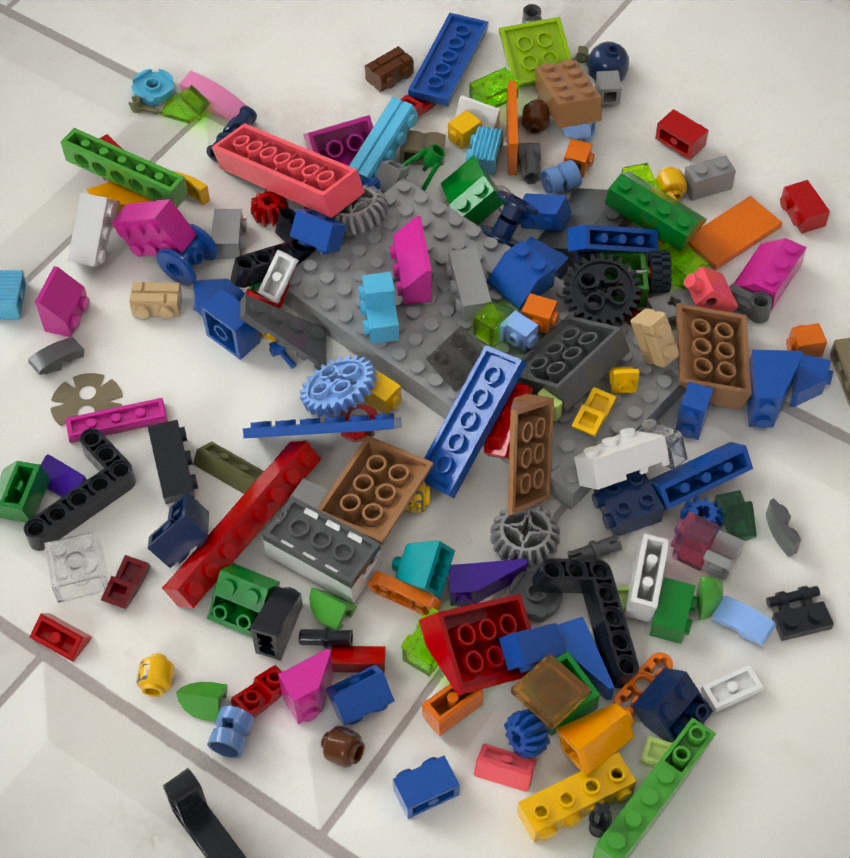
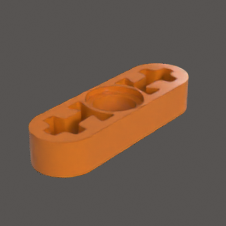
[367,571,442,616]
[613,652,673,717]

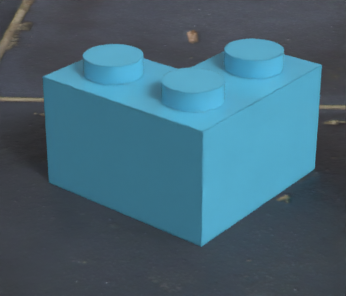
[358,272,399,344]

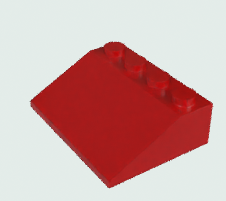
[419,594,540,696]

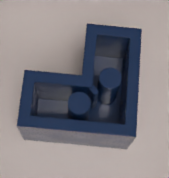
[147,492,209,568]

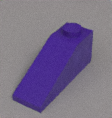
[447,559,527,607]

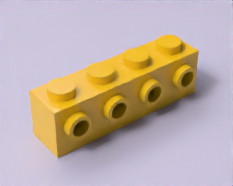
[517,752,636,842]

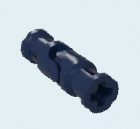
[206,105,257,162]

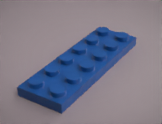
[408,13,489,106]
[424,345,527,498]
[243,413,402,439]

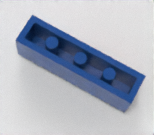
[568,224,659,255]
[649,442,753,510]

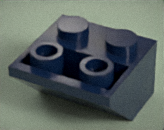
[631,668,713,743]

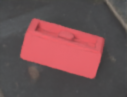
[474,744,537,792]

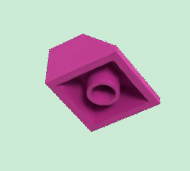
[35,266,90,337]
[278,649,334,724]

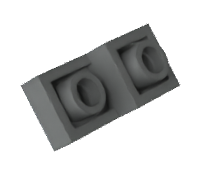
[28,337,84,375]
[766,498,802,558]

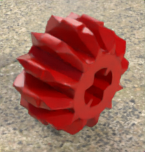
[250,189,289,227]

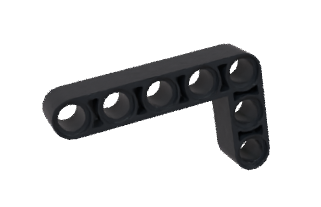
[230,208,316,288]
[24,428,136,551]
[532,558,639,689]
[163,768,247,858]

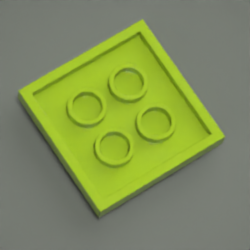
[498,17,572,88]

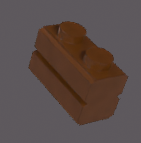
[365,46,414,93]

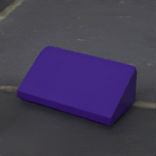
[41,454,87,497]

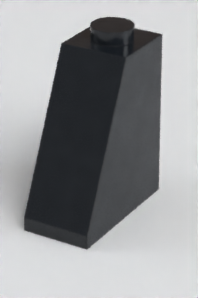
[250,586,303,660]

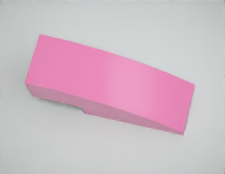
[179,71,247,120]

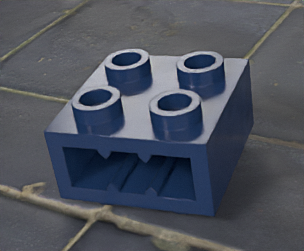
[592,470,664,536]

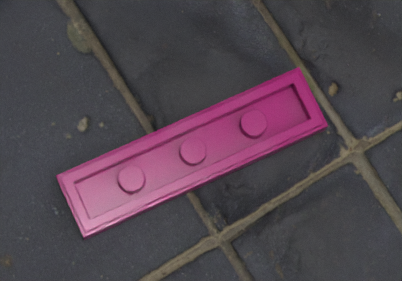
[65,398,168,443]

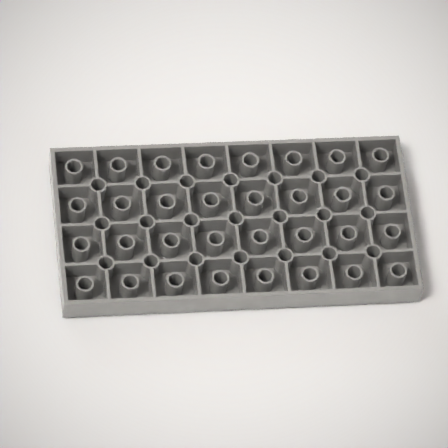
[284,177,686,510]

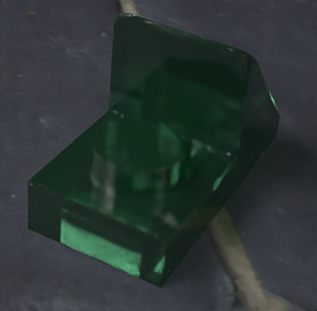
[715,490,757,540]

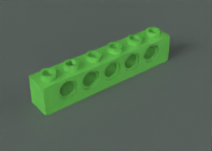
[61,128,188,208]

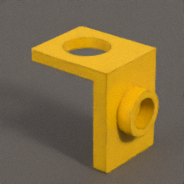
[609,366,639,394]

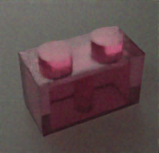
[671,511,718,571]

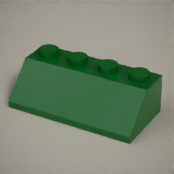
[605,172,707,252]

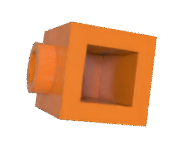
[564,139,595,178]
[521,293,560,334]
[786,323,827,357]

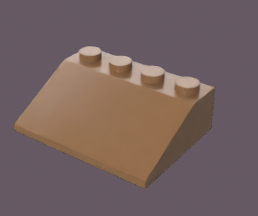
[676,303,752,410]
[508,394,554,515]
[317,435,434,545]

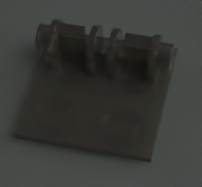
[426,325,483,392]

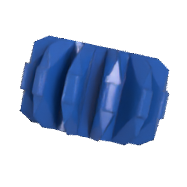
[680,496,724,541]
[504,708,550,759]

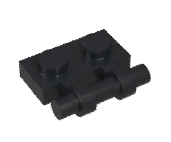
[766,586,834,641]

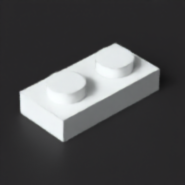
[700,664,764,713]

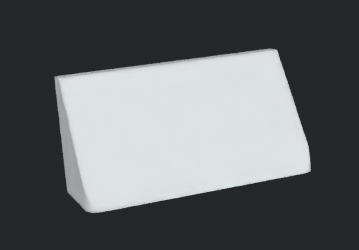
[455,95,500,129]
[257,250,299,303]

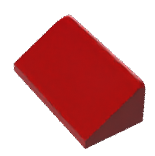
[29,613,92,662]
[331,646,386,673]

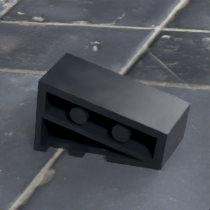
[147,420,199,504]

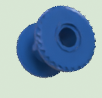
[156,224,218,286]

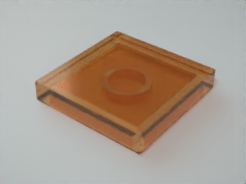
[511,653,591,730]

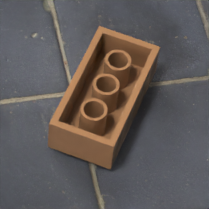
[535,60,602,128]

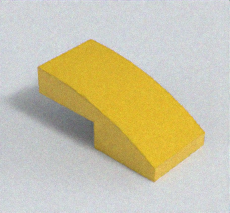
[173,171,210,206]
[571,387,617,437]

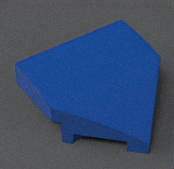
[193,279,245,317]

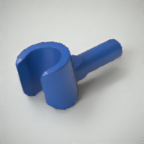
[269,341,296,369]

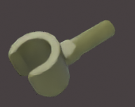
[576,46,590,63]
[128,96,159,114]

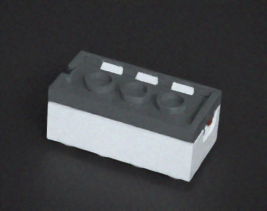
[262,496,382,604]

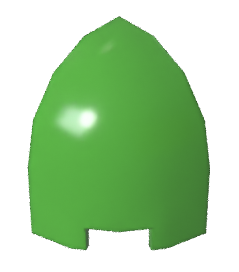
[695,577,723,620]
[309,588,357,630]
[176,682,228,722]

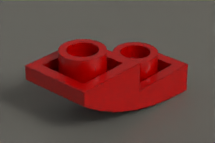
[230,665,282,718]

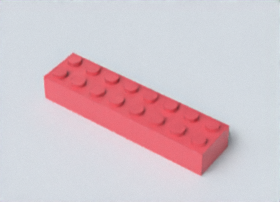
[212,123,365,218]

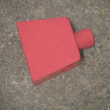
[684,267,739,313]

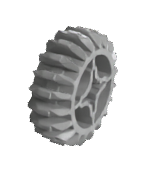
[332,185,389,237]
[490,505,560,569]

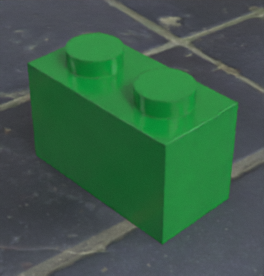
[649,577,698,644]

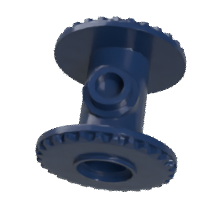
[480,190,539,248]

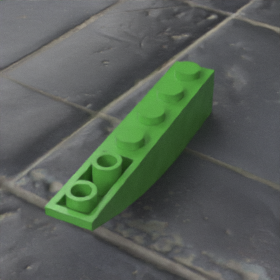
[592,717,716,858]

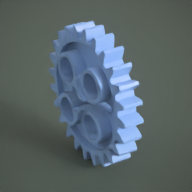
[300,355,377,418]

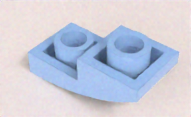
[712,595,776,646]

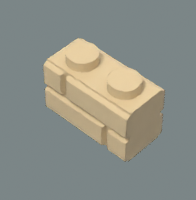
[130,282,183,319]
[631,308,679,367]

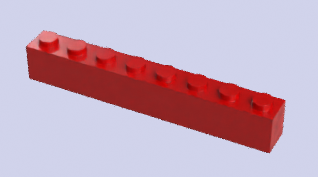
[162,441,321,608]

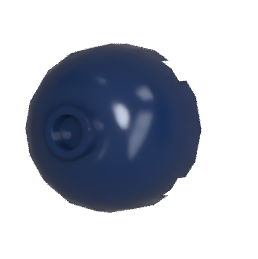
[586,41,630,82]

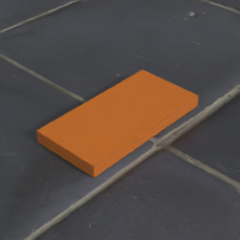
[506,81,518,175]
[688,196,782,271]

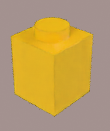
[448,110,482,150]
[363,371,402,414]

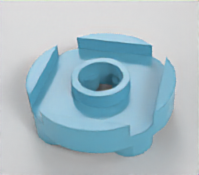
[132,69,175,107]

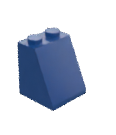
[747,350,803,428]

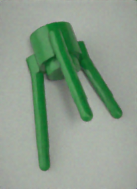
[402,144,446,191]

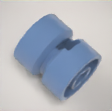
[540,160,582,195]
[207,706,255,758]

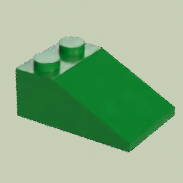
[440,155,506,226]

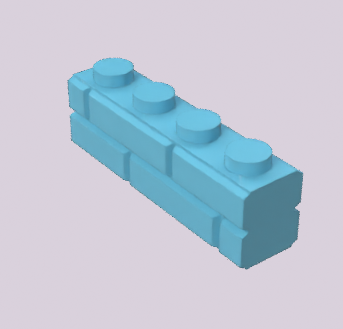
[349,97,419,181]

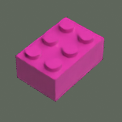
[111,199,197,257]

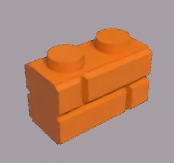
[422,684,484,736]

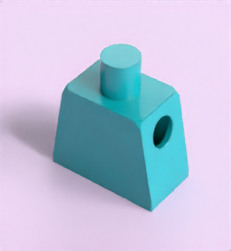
[392,541,456,598]

